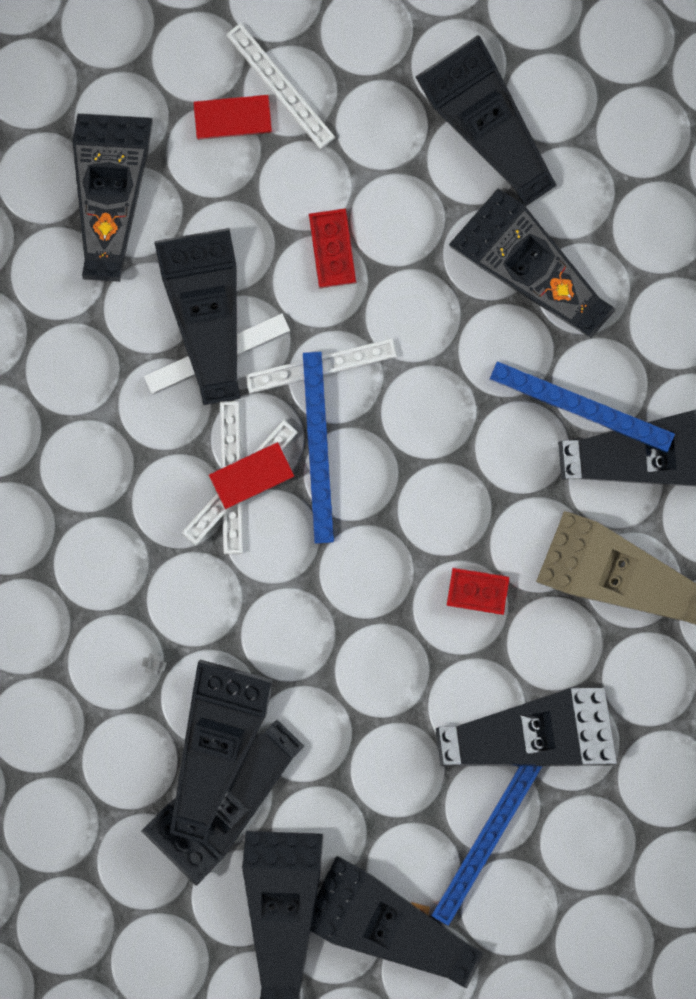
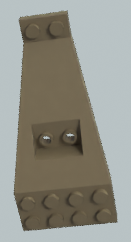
[536,511,696,625]

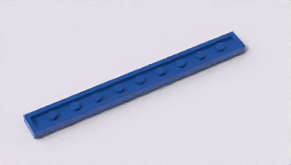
[303,351,334,544]
[489,361,675,452]
[431,766,542,926]

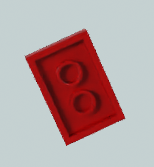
[446,568,510,615]

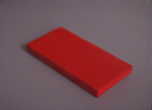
[193,95,272,140]
[309,208,357,289]
[208,442,294,510]

